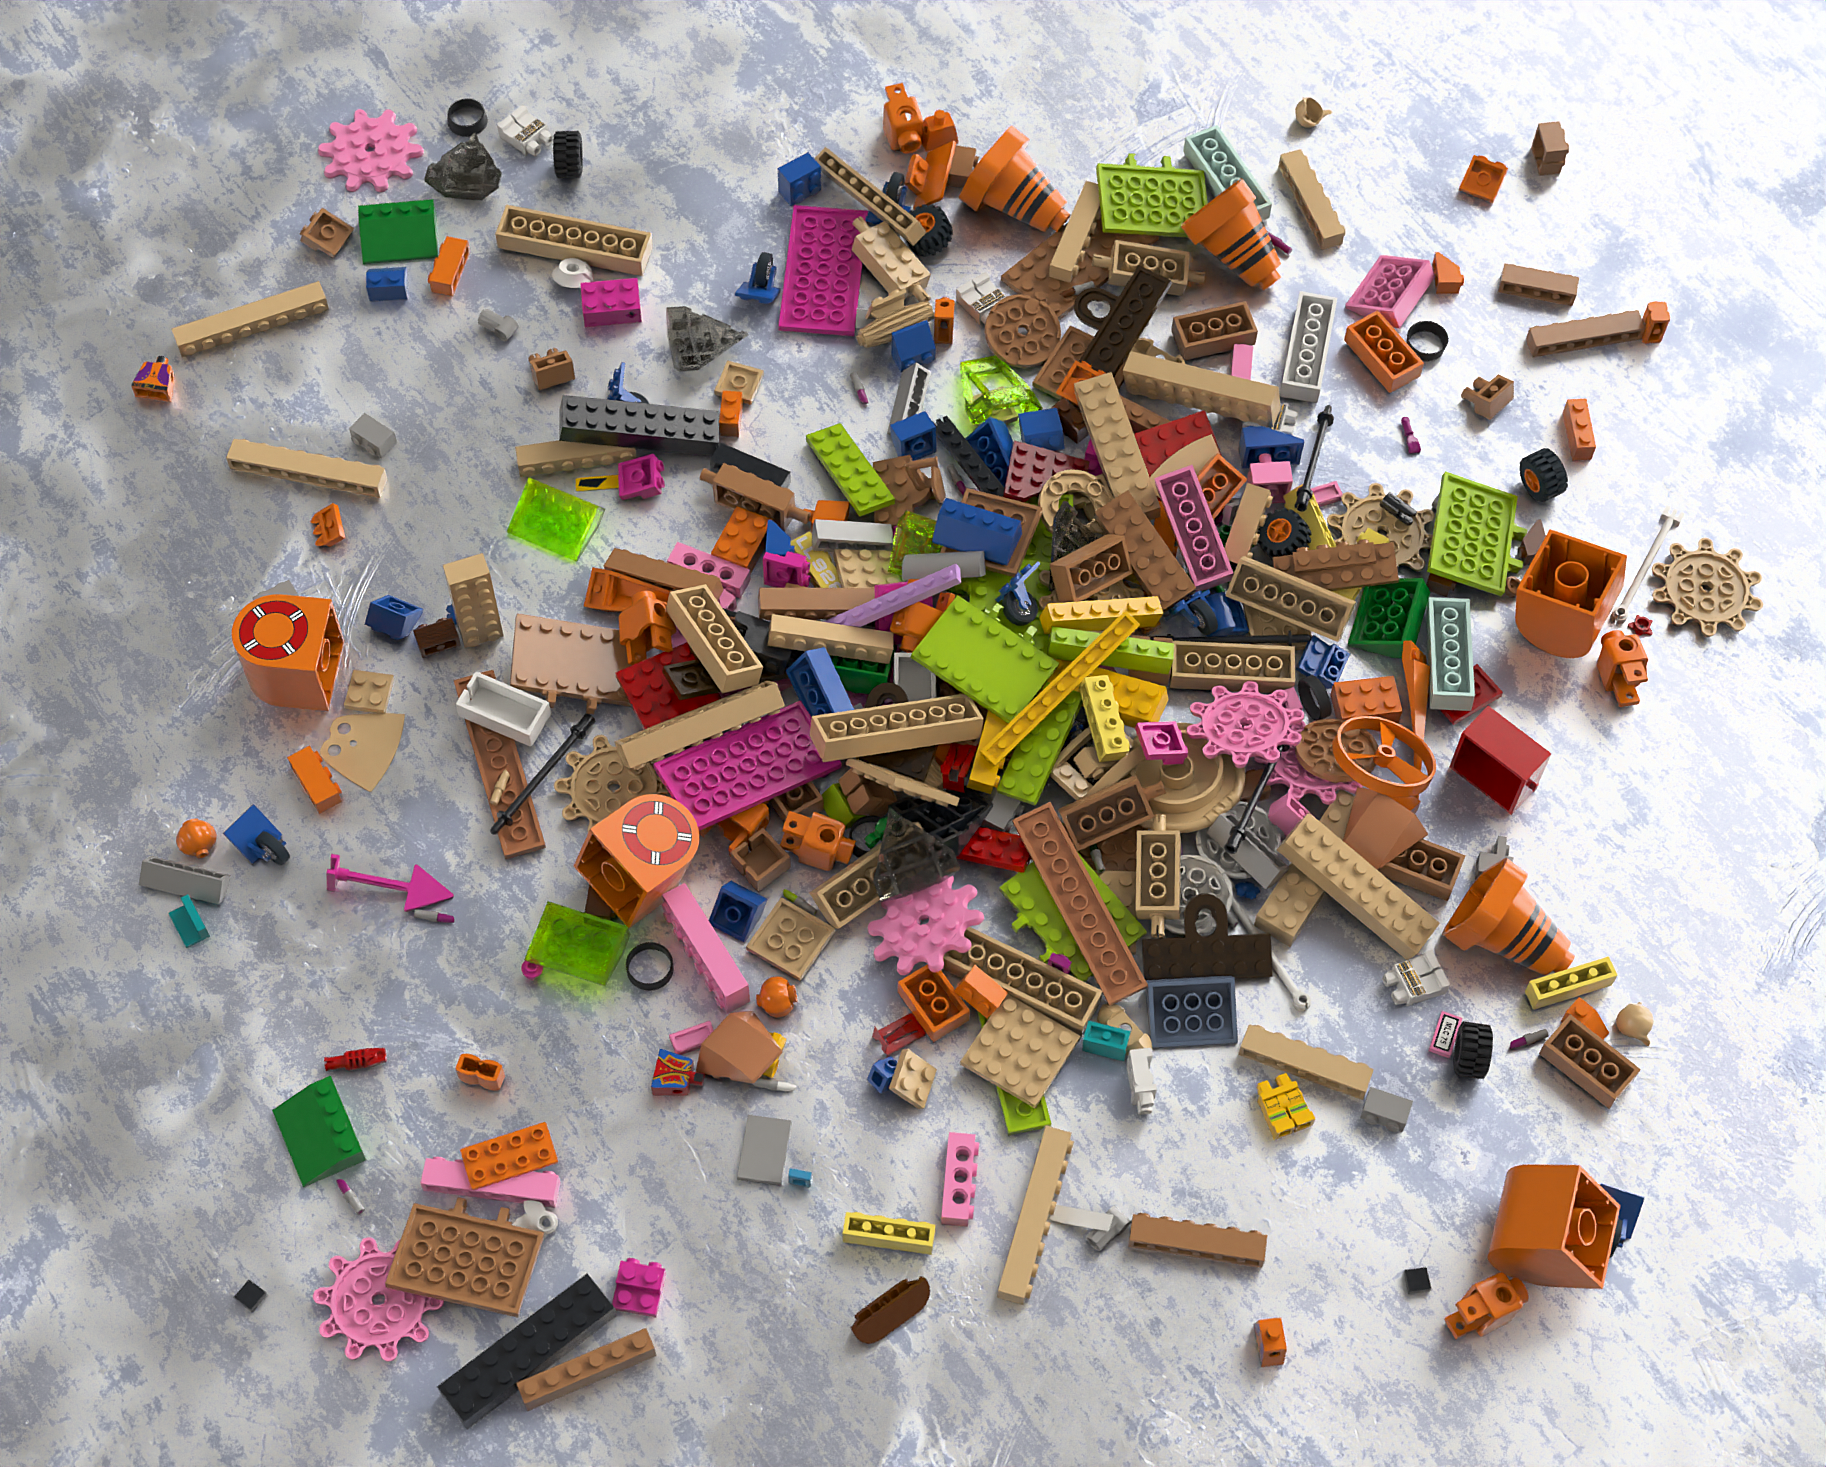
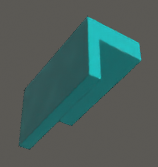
[168,894,210,948]
[1082,1021,1131,1062]

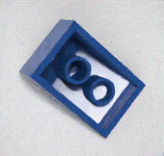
[1238,426,1305,469]

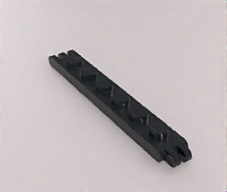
[932,415,1004,497]

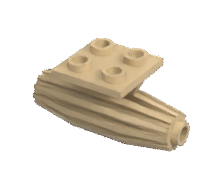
[856,289,935,348]

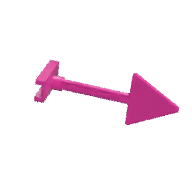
[327,854,454,912]

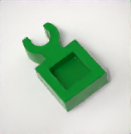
[864,815,897,850]

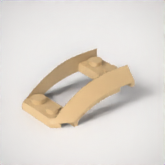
[1050,726,1146,801]

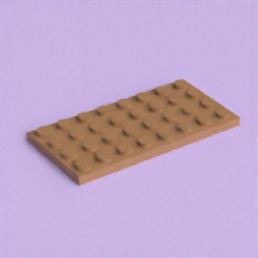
[1001,219,1159,320]

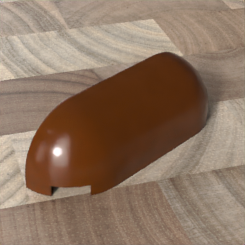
[851,1276,930,1343]

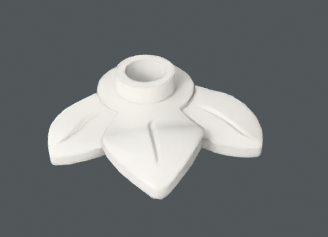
[513,1200,558,1240]

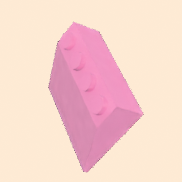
[1345,255,1435,328]

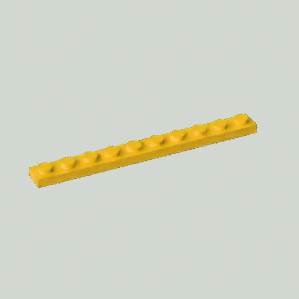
[980,610,1140,767]

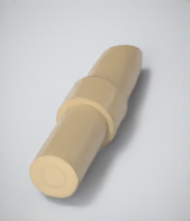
[489,769,510,805]

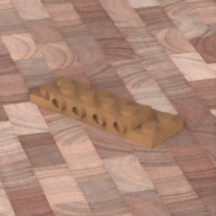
[1273,539,1399,591]

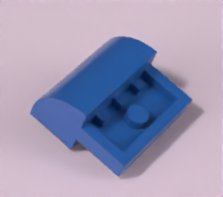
[1205,592,1249,637]
[1295,635,1350,689]

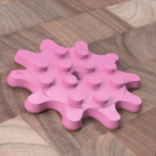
[318,109,424,192]
[1187,681,1304,768]
[1254,720,1363,805]
[868,871,984,975]
[313,1237,444,1362]

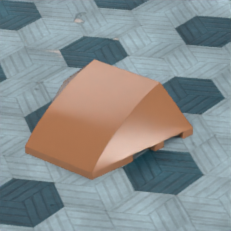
[1343,787,1428,870]
[696,1011,783,1084]

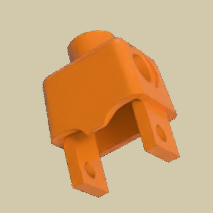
[883,83,923,154]
[890,579,955,653]
[619,591,677,665]
[1597,630,1649,707]
[699,799,771,857]
[780,811,856,871]
[1444,1272,1529,1339]

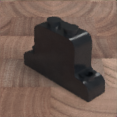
[733,611,805,675]

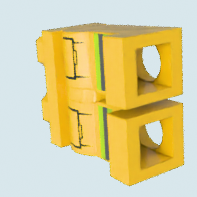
[1256,1073,1316,1140]

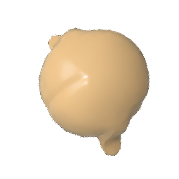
[1295,97,1332,128]
[1616,1002,1654,1046]

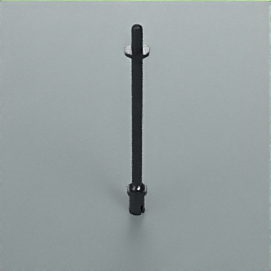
[1295,405,1334,512]
[1149,630,1311,646]
[490,713,596,835]
[1224,745,1290,854]

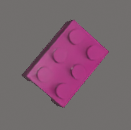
[580,278,642,327]

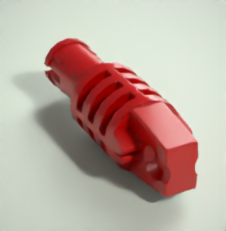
[324,1048,387,1071]

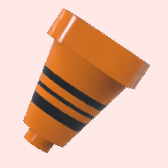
[959,125,1071,232]
[1181,178,1281,290]
[1442,858,1575,976]

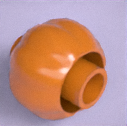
[176,818,217,859]
[756,976,797,1018]

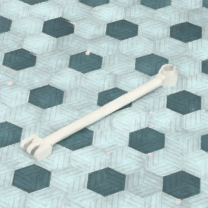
[1611,505,1685,624]
[1228,877,1311,1012]

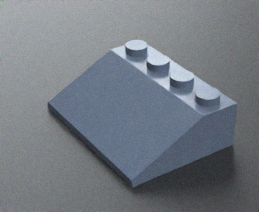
[1146,976,1238,1048]

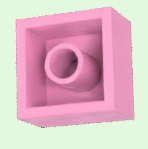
[1246,453,1293,504]

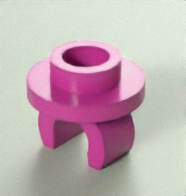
[521,958,543,981]

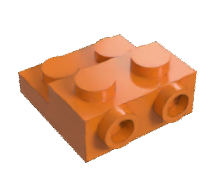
[1459,155,1508,203]
[1056,360,1106,408]

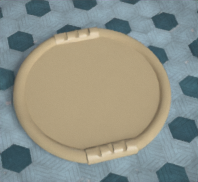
[1117,723,1245,833]

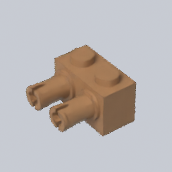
[528,348,575,390]
[1461,374,1514,420]

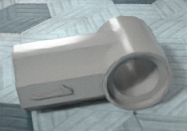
[478,309,519,341]
[1086,1206,1131,1251]

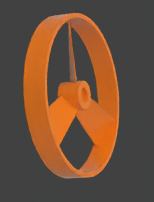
[1332,716,1436,797]

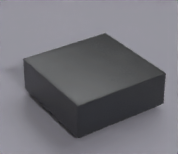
[1403,1267,1432,1294]
[234,1279,267,1312]

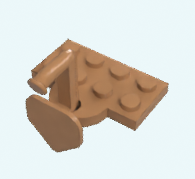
[873,455,946,529]

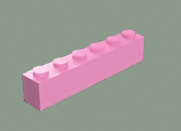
[421,1157,560,1208]

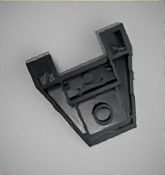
[888,785,993,863]

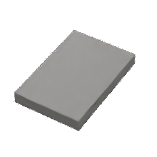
[737,1115,792,1186]

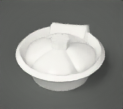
[552,258,593,288]

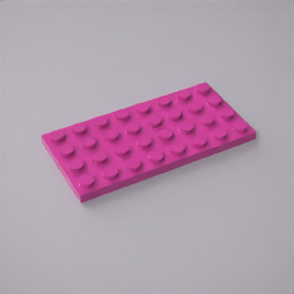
[778,205,868,336]
[654,701,842,831]

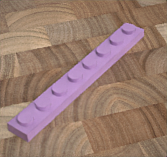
[823,564,961,627]

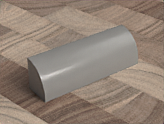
[887,363,931,435]
[812,519,894,552]
[902,551,986,581]
[1207,811,1290,889]
[139,856,230,905]

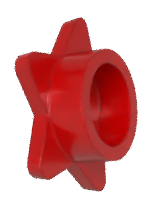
[1628,614,1653,637]

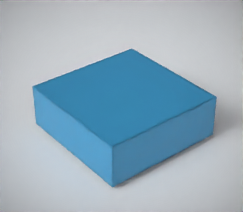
[788,1168,812,1188]

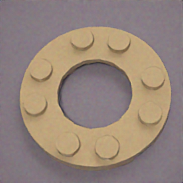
[1038,470,1114,546]

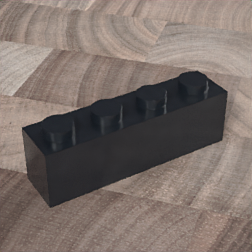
[710,442,791,488]

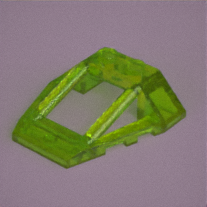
[959,355,1043,425]

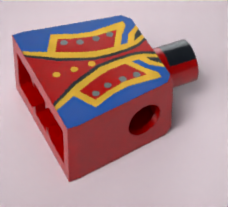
[651,1049,705,1096]

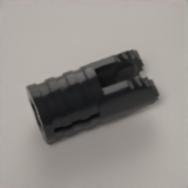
[1380,492,1417,526]

